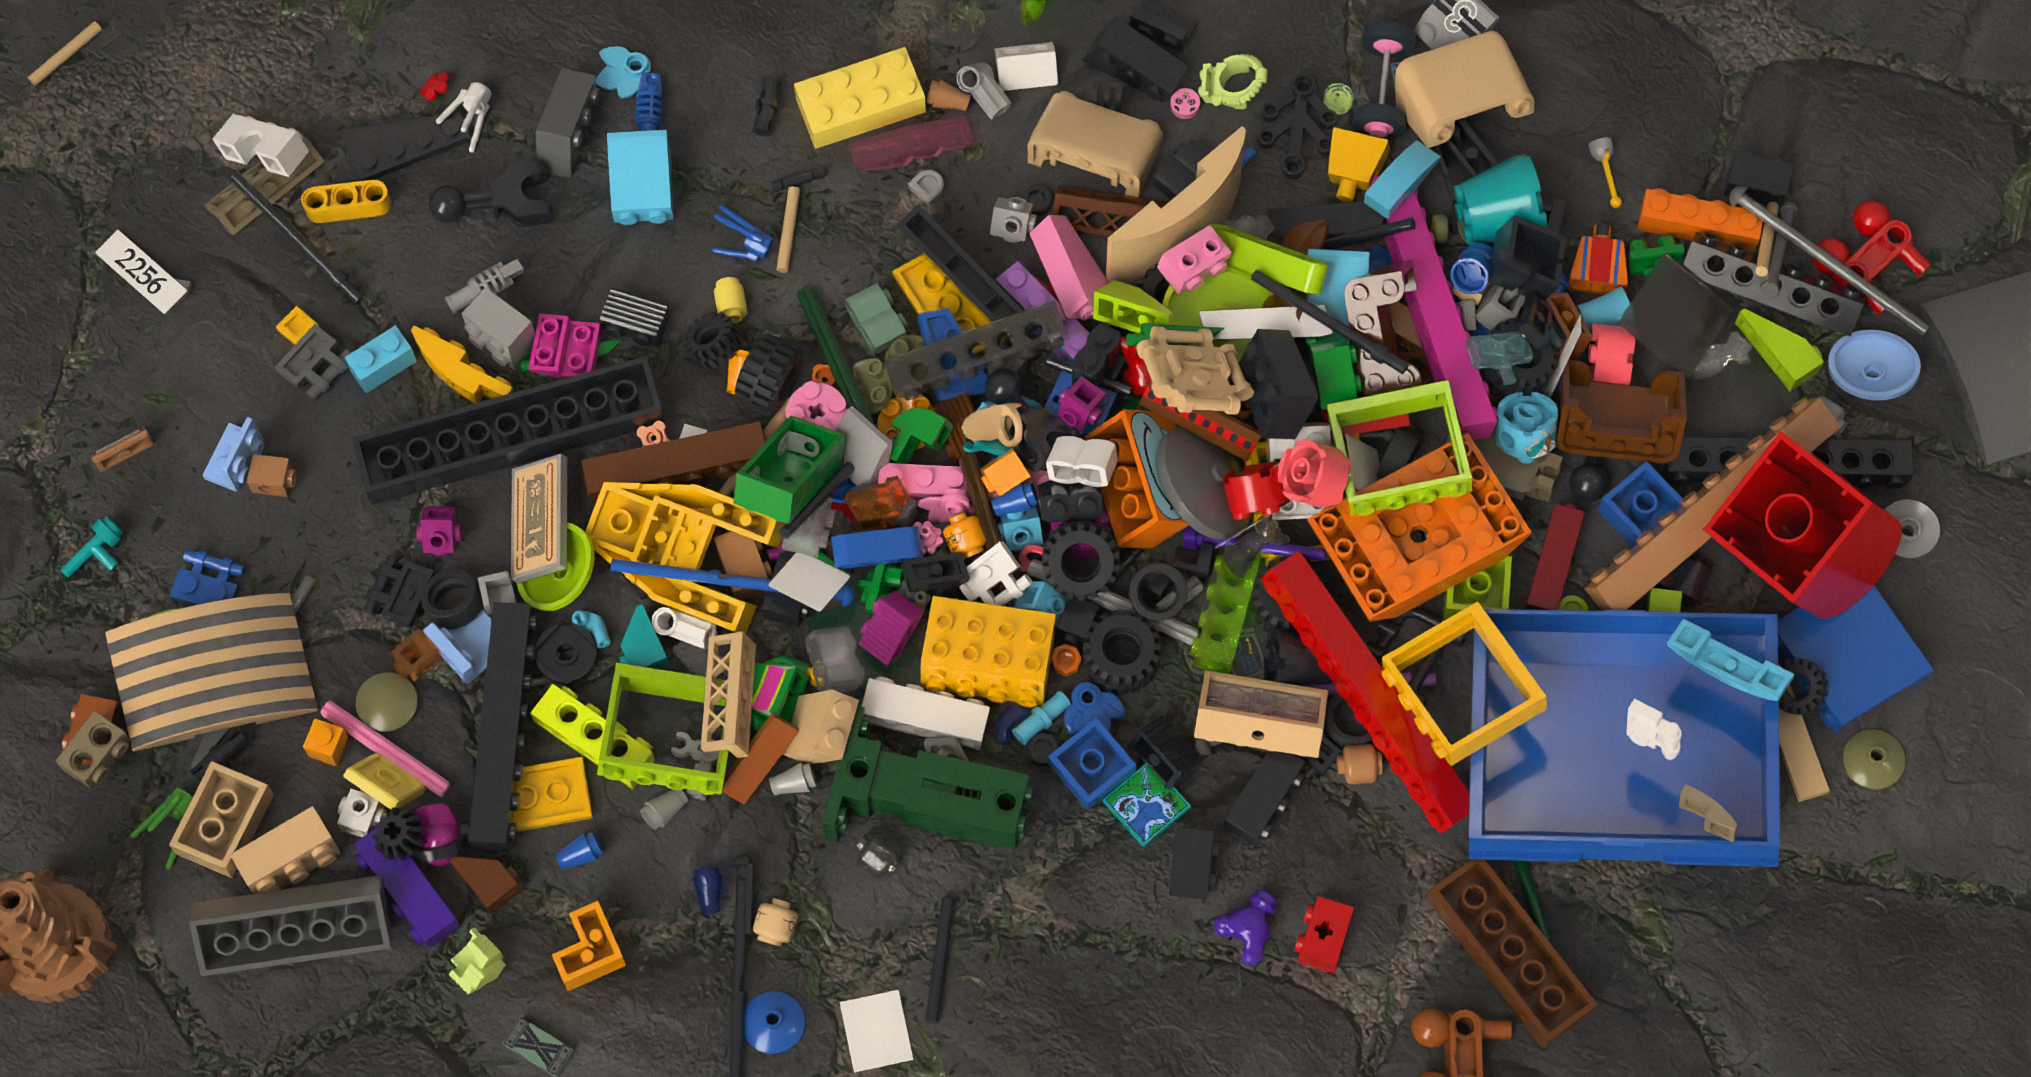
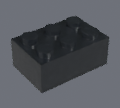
[1239,329,1319,440]

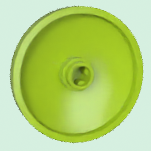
[1162,264,1273,376]

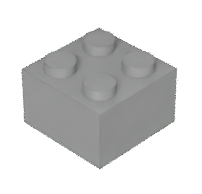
[462,287,535,370]

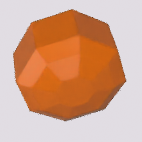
[1051,644,1082,677]

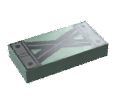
[503,1017,574,1077]

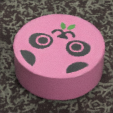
[1170,88,1200,119]

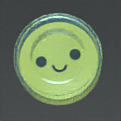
[1323,83,1353,114]

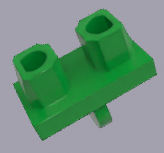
[1627,235,1685,284]
[855,563,905,615]

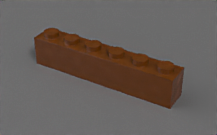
[581,421,765,504]

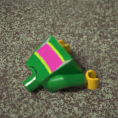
[751,655,827,732]

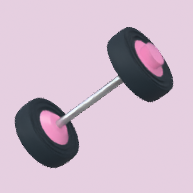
[1353,21,1415,140]

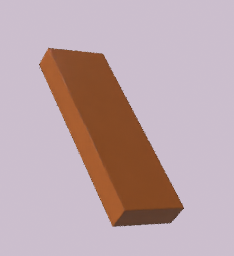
[722,713,799,804]

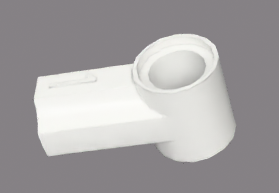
[652,607,717,649]

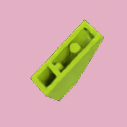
[1093,280,1173,333]
[1735,308,1824,392]

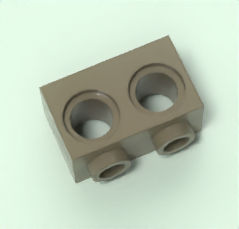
[55,711,130,789]

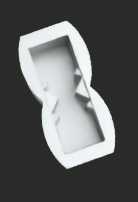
[1046,436,1118,487]

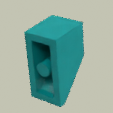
[618,604,669,670]

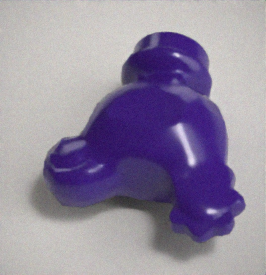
[1213,889,1278,966]

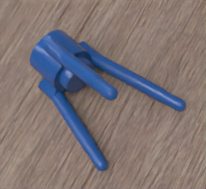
[712,205,774,263]

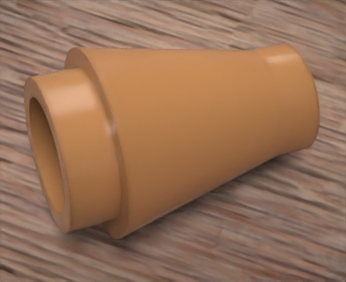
[926,79,971,111]

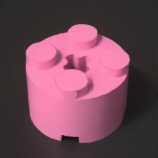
[786,381,847,431]

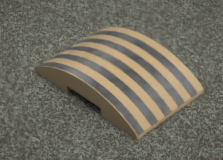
[105,593,318,752]

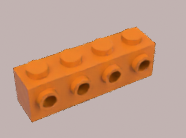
[1636,188,1763,253]

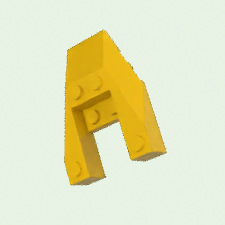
[585,482,786,634]

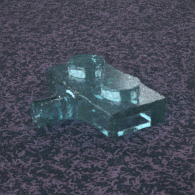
[1465,331,1534,385]

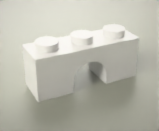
[213,114,309,177]

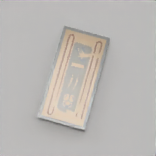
[511,454,567,583]

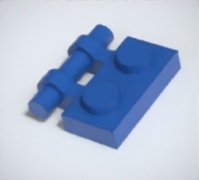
[169,549,246,606]

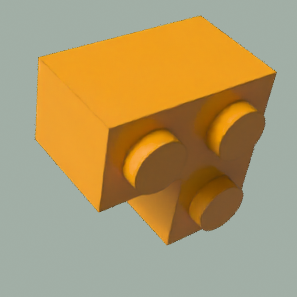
[552,901,626,991]

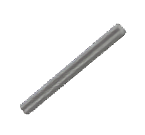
[1027,559,1199,645]

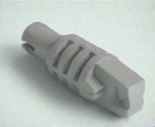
[444,259,524,314]

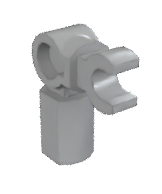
[671,732,719,801]

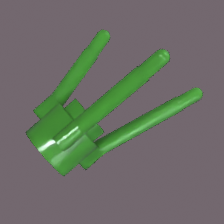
[131,787,193,870]

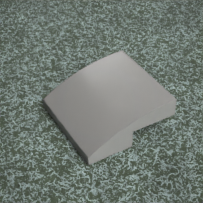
[836,406,893,490]

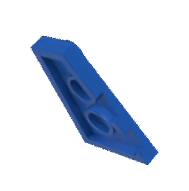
[917,309,987,403]

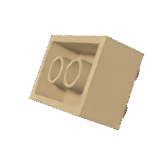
[169,761,274,878]
[230,806,341,894]

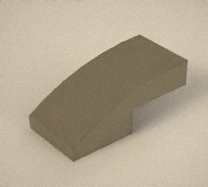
[1679,783,1738,843]

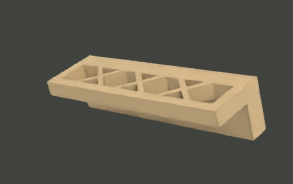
[701,631,756,758]

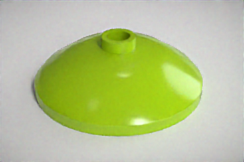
[517,523,594,611]

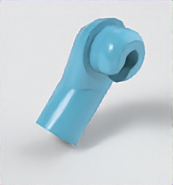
[572,610,611,648]

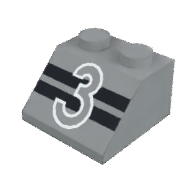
[1414,0,1500,50]

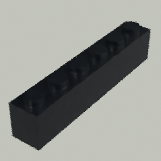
[897,204,1045,357]

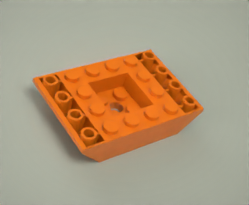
[1307,433,1531,622]

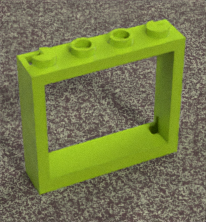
[1327,380,1472,516]
[597,663,729,795]

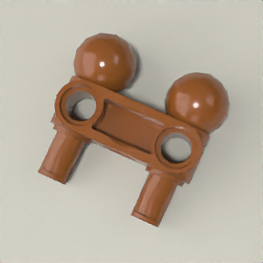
[1411,1008,1512,1077]

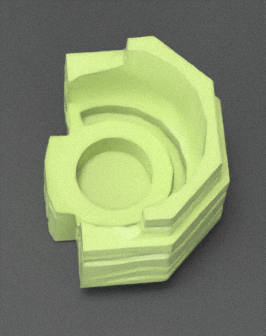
[449,928,506,995]

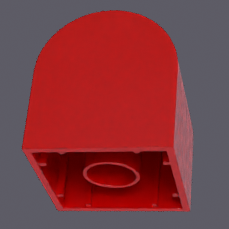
[1702,431,1902,619]

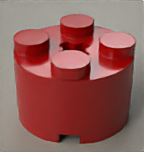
[1222,461,1290,520]

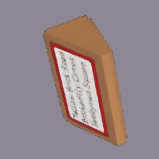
[90,426,154,472]

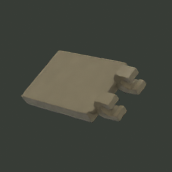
[1445,433,1563,502]

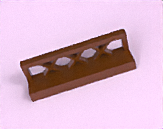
[1053,185,1168,236]

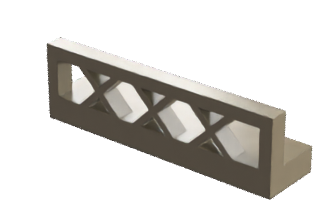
[204,136,325,236]

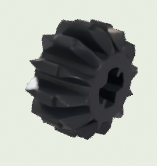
[371,807,427,861]

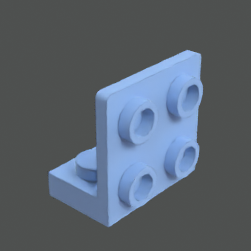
[203,417,264,492]
[423,609,492,685]

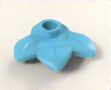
[596,46,651,99]

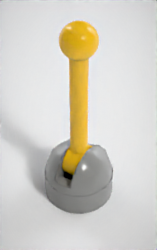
[1588,137,1622,208]

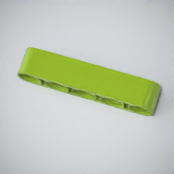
[1207,223,1329,294]

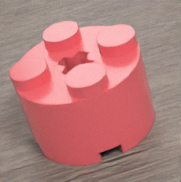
[1587,323,1636,385]
[1278,439,1352,507]

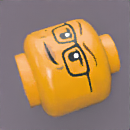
[943,512,986,559]

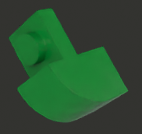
[890,408,954,464]

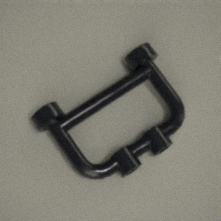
[1366,607,1470,707]

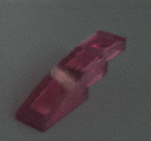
[848,116,975,172]

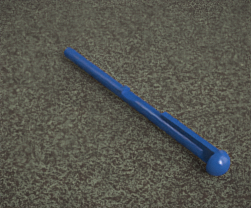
[610,559,855,607]

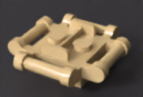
[1136,326,1254,415]

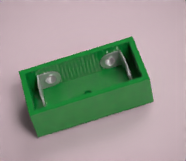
[733,415,846,524]

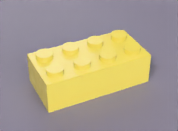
[794,47,926,149]

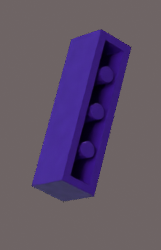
[353,828,460,949]

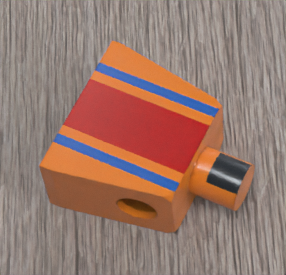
[1568,224,1628,294]

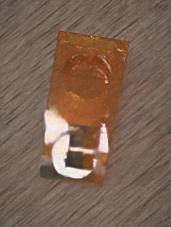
[845,476,909,521]

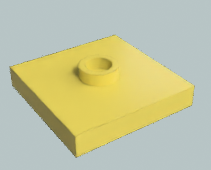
[343,752,427,810]

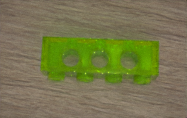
[1190,545,1262,674]

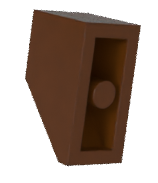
[449,857,521,915]

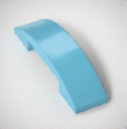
[1667,619,1794,701]

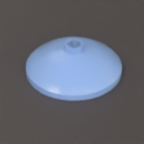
[1828,330,1921,400]

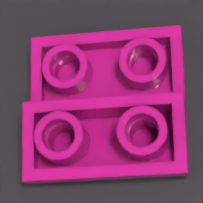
[529,314,602,379]

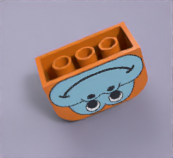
[1084,409,1189,549]

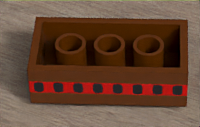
[1139,376,1262,461]

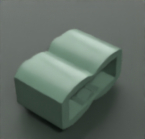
[845,283,908,356]

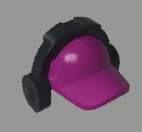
[408,803,470,866]

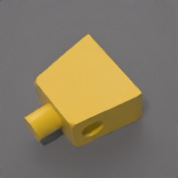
[1328,127,1390,202]

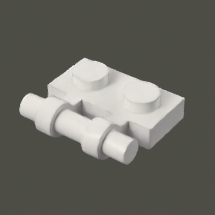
[959,541,1033,606]
[1627,699,1682,760]

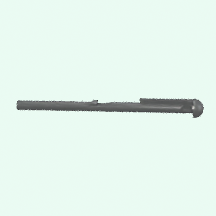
[1729,186,1930,335]

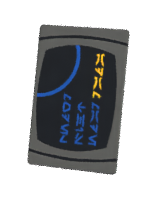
[1221,627,1264,679]

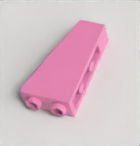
[1029,215,1109,320]

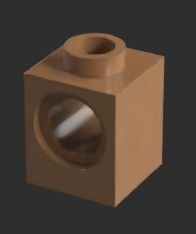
[247,454,296,497]

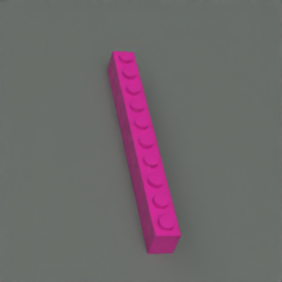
[1371,176,1498,440]

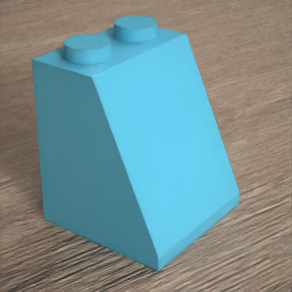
[607,130,674,225]
[1302,249,1369,345]

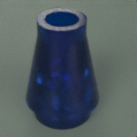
[692,867,723,914]

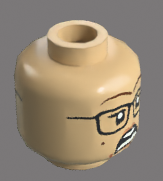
[753,898,798,947]

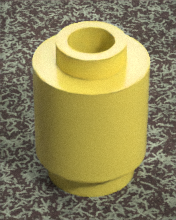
[714,277,748,324]

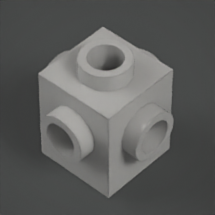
[990,197,1037,243]

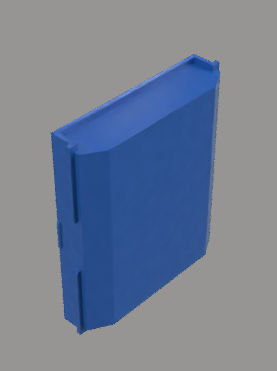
[1469,609,1780,867]

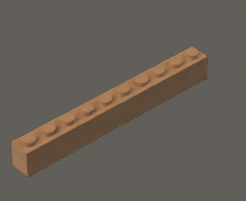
[1584,397,1841,611]

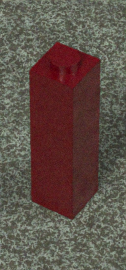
[1525,503,1584,610]

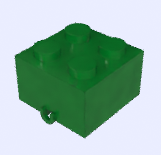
[1306,331,1362,410]

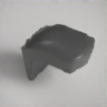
[878,497,918,529]

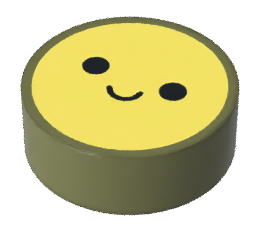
[1431,214,1448,244]

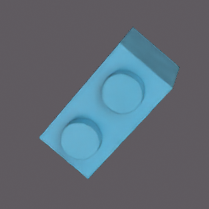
[344,325,417,393]

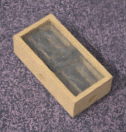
[1194,670,1328,758]

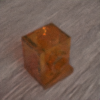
[391,628,443,681]

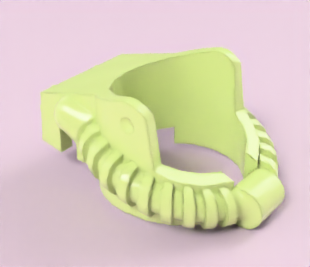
[1199,54,1268,109]

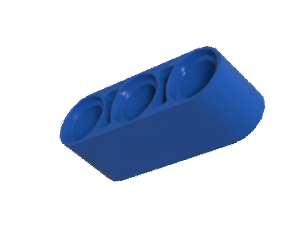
[831,526,923,569]

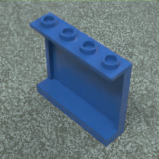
[1778,586,1934,734]

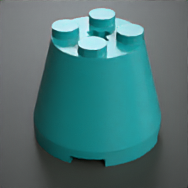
[1453,154,1548,244]

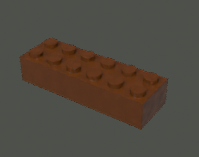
[1427,859,1598,1049]

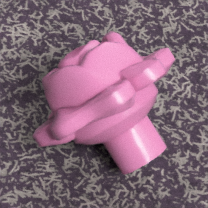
[914,521,943,555]

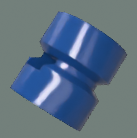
[1450,242,1493,294]

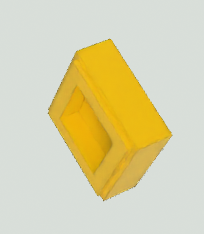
[276,306,319,345]

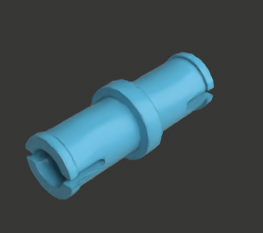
[1012,691,1071,745]

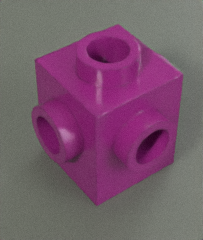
[1057,376,1106,432]
[417,507,462,556]

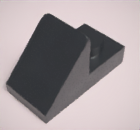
[901,552,970,598]

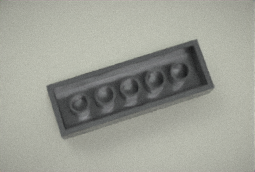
[189,875,392,976]

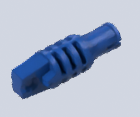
[635,72,663,131]

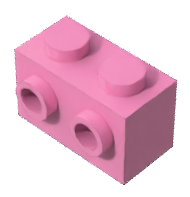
[1157,225,1232,295]

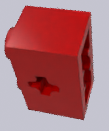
[1294,896,1354,974]

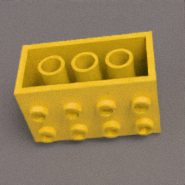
[921,596,1056,707]

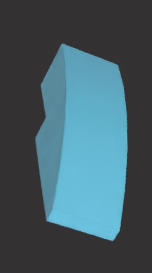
[1364,140,1441,219]

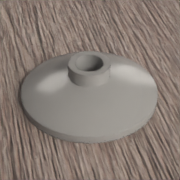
[1885,499,1940,558]

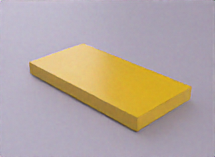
[892,254,1004,356]

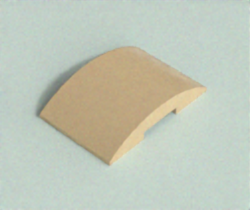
[1106,126,1246,286]

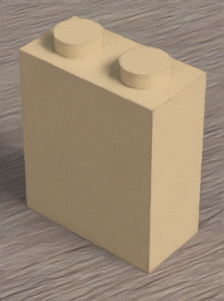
[782,690,859,764]

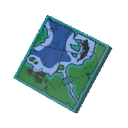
[1103,764,1191,848]

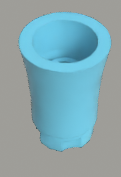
[1576,286,1634,333]

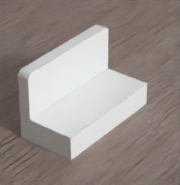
[995,42,1058,91]

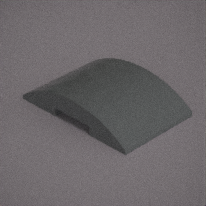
[1919,271,2031,466]

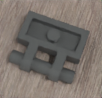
[274,324,351,401]

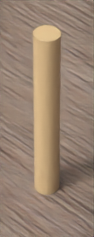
[27,21,102,86]
[776,187,800,273]

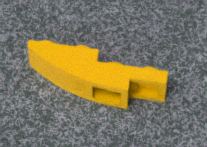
[411,326,514,403]

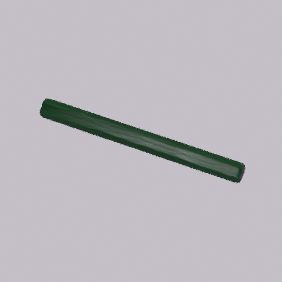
[797,286,875,426]

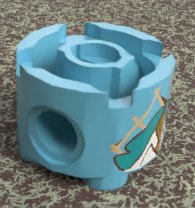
[1496,392,1558,464]

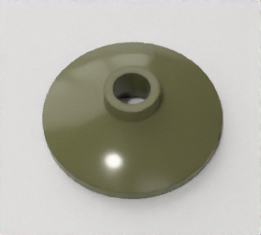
[1843,729,1905,790]

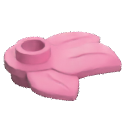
[917,488,975,524]

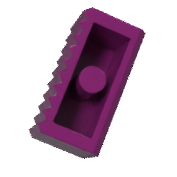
[858,591,923,666]

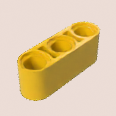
[301,180,392,223]

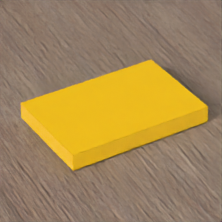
[513,757,593,832]

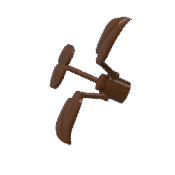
[1262,219,1329,321]

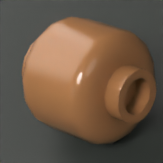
[1337,743,1383,785]

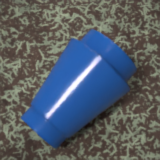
[991,481,1039,516]
[555,831,604,870]

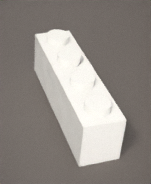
[862,677,990,750]

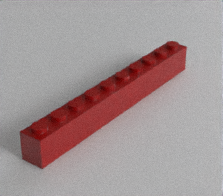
[1260,551,1470,834]

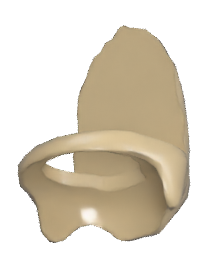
[961,403,1023,447]

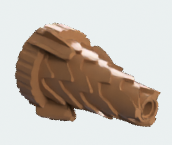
[0,869,117,1003]

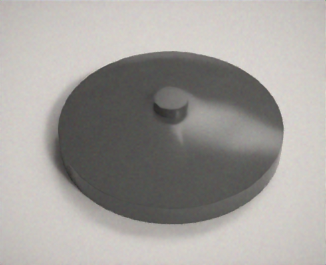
[1156,426,1252,540]

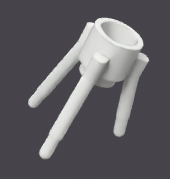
[436,83,492,153]

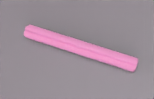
[321,701,451,797]

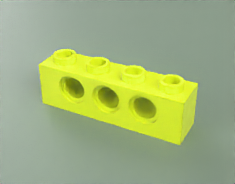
[530,684,655,790]

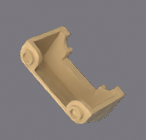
[1395,31,1534,148]
[1028,91,1163,198]

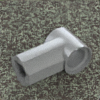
[957,62,1012,120]

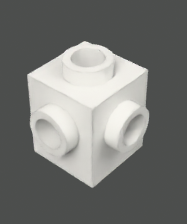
[337,789,386,838]

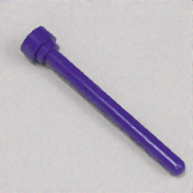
[1184,526,1327,561]

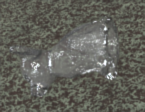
[1690,332,1752,381]

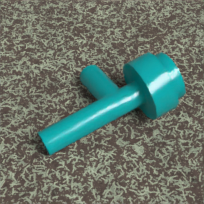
[60,516,123,578]

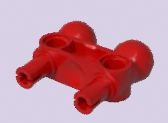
[1812,200,1932,316]

